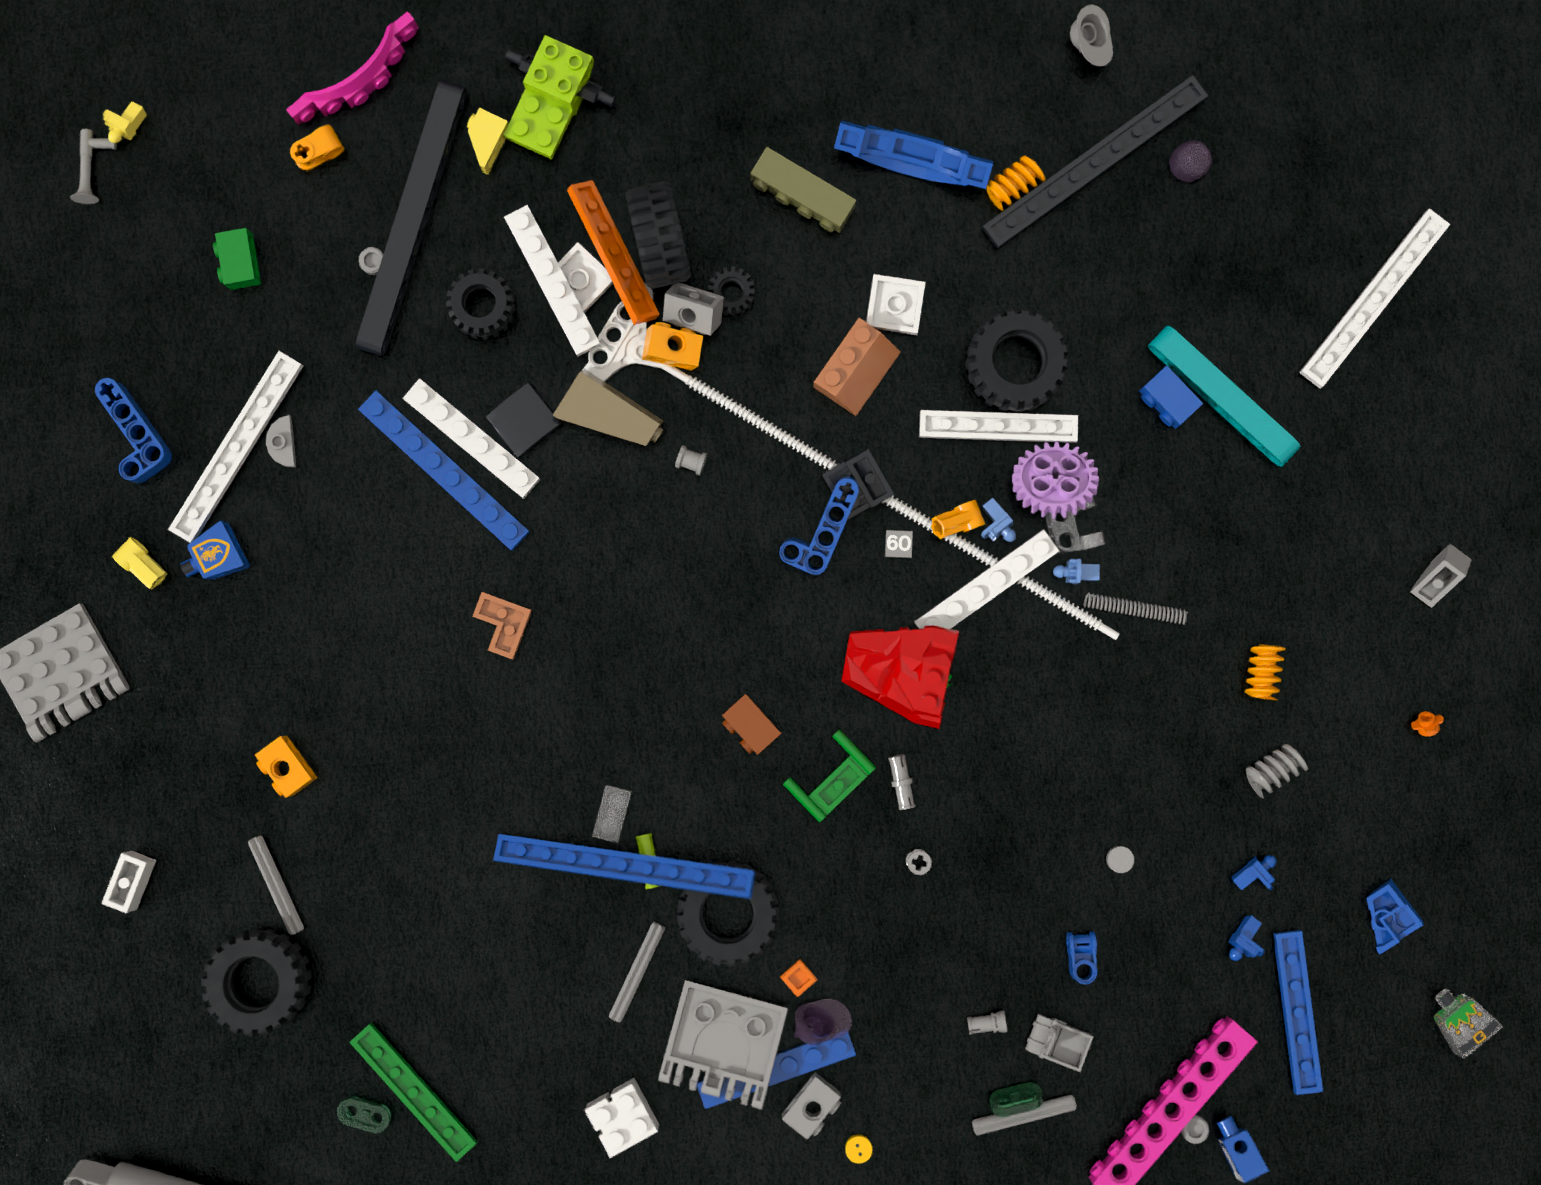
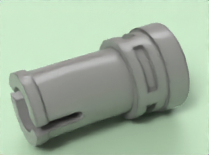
[967,1011,1007,1035]

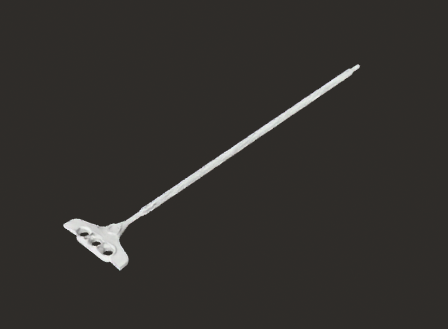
[583,283,1120,640]

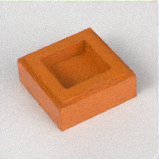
[780,959,818,997]

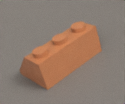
[813,318,901,416]

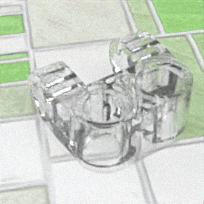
[1046,497,1106,553]

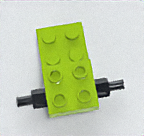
[504,35,616,159]

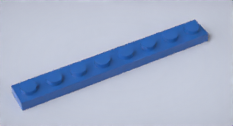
[358,390,530,551]

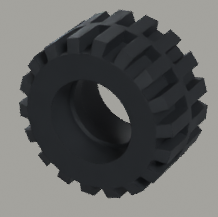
[446,269,516,340]

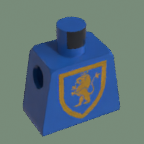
[180,521,251,580]

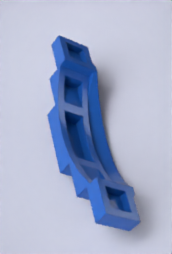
[834,120,994,189]

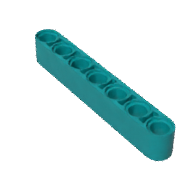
[1148,326,1301,467]

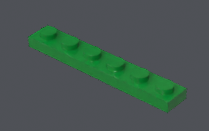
[350,1022,478,1162]

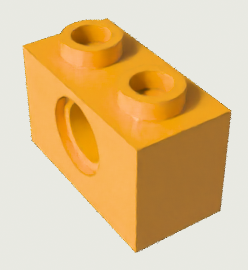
[642,322,703,371]
[255,736,318,798]

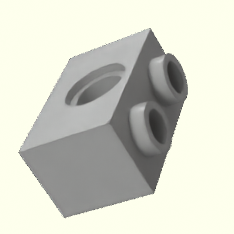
[663,283,724,336]
[782,1072,841,1139]

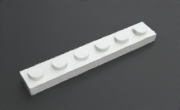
[504,205,601,357]
[403,378,540,499]
[919,410,1078,443]
[914,529,1059,629]

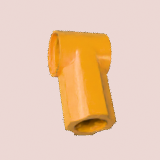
[931,500,985,539]

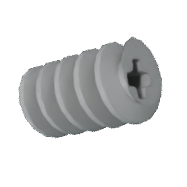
[1246,744,1308,798]

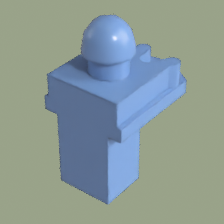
[981,498,1016,542]
[1053,559,1100,584]

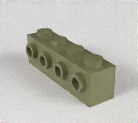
[750,147,857,233]

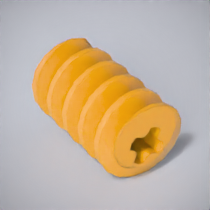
[986,156,1046,211]
[1245,644,1286,701]

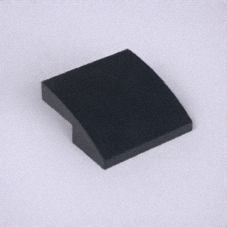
[486,382,562,457]
[821,449,894,519]

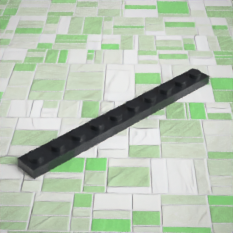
[982,75,1208,249]

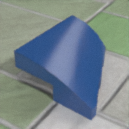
[1367,879,1424,954]

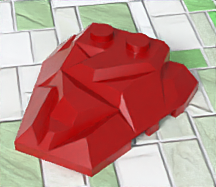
[842,625,959,729]

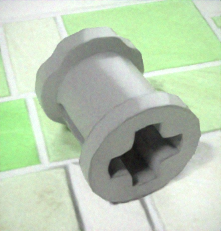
[675,445,707,475]
[906,849,931,875]

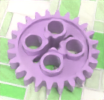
[1012,441,1099,519]

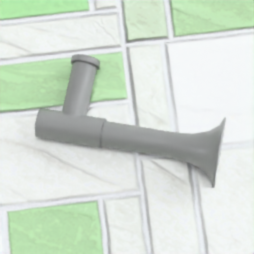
[70,129,117,204]

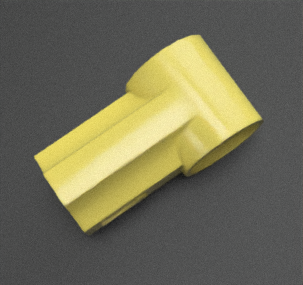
[112,537,168,589]

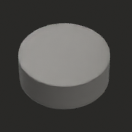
[359,247,383,275]
[1106,846,1134,873]
[1181,1115,1209,1144]

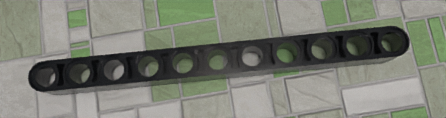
[356,80,467,356]

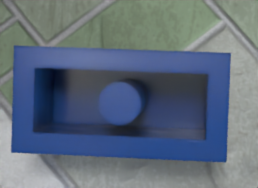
[1139,366,1203,428]

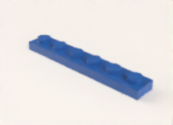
[1273,930,1323,1095]
[697,1028,856,1109]

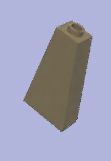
[553,369,663,446]

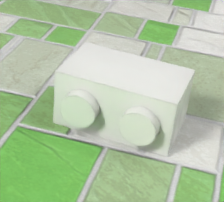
[102,851,156,913]

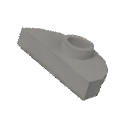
[266,415,296,468]

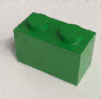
[213,228,261,290]

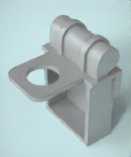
[1025,1014,1093,1072]

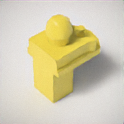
[103,101,146,143]

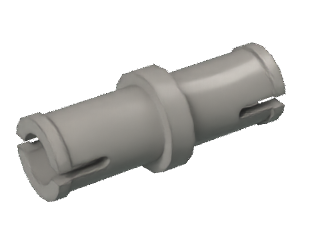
[889,754,915,810]

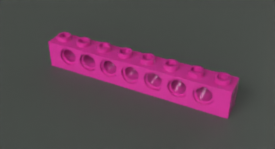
[1089,1016,1257,1185]

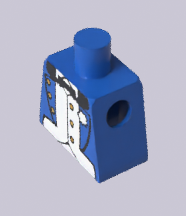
[1217,1116,1268,1183]

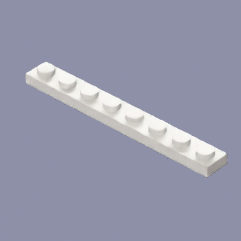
[1299,208,1450,388]
[168,351,303,543]

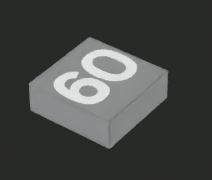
[885,530,913,558]

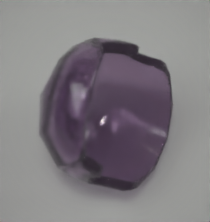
[1169,140,1213,182]

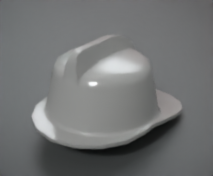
[1070,5,1113,67]

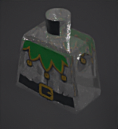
[1434,989,1503,1059]

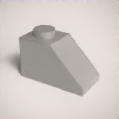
[1410,544,1471,608]

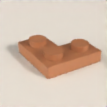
[472,592,532,660]

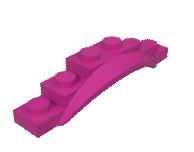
[286,11,419,125]

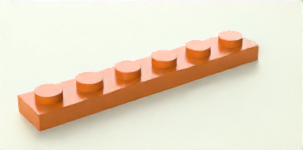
[567,180,659,325]

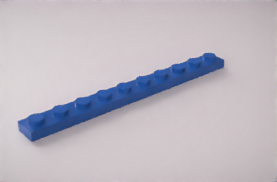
[493,834,756,899]

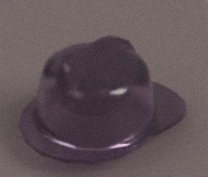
[794,999,852,1045]

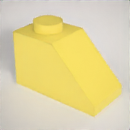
[467,108,509,174]

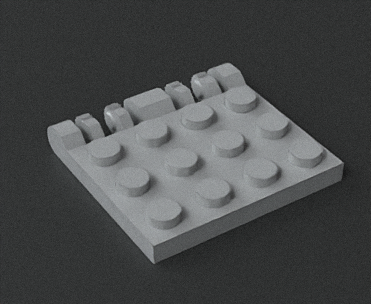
[0,603,130,743]
[659,980,788,1109]

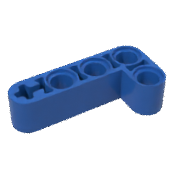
[95,378,172,483]
[779,476,860,575]

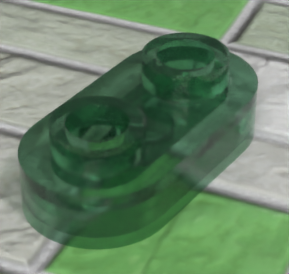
[989,1082,1043,1117]
[337,1097,391,1133]

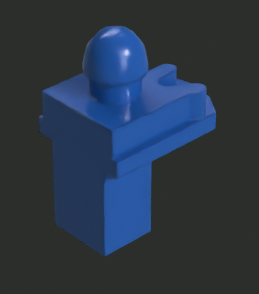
[1231,855,1276,890]
[1228,915,1265,961]

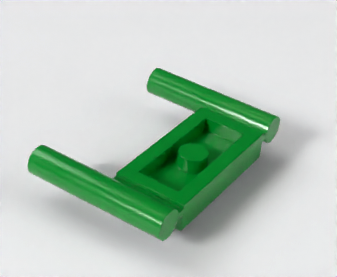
[783,729,876,822]

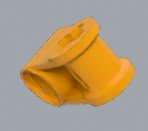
[290,125,344,170]

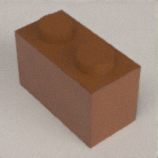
[722,694,781,755]

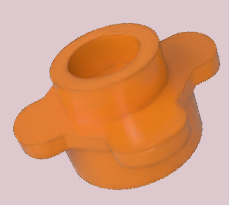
[1411,712,1444,736]

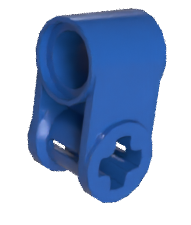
[1066,931,1097,984]

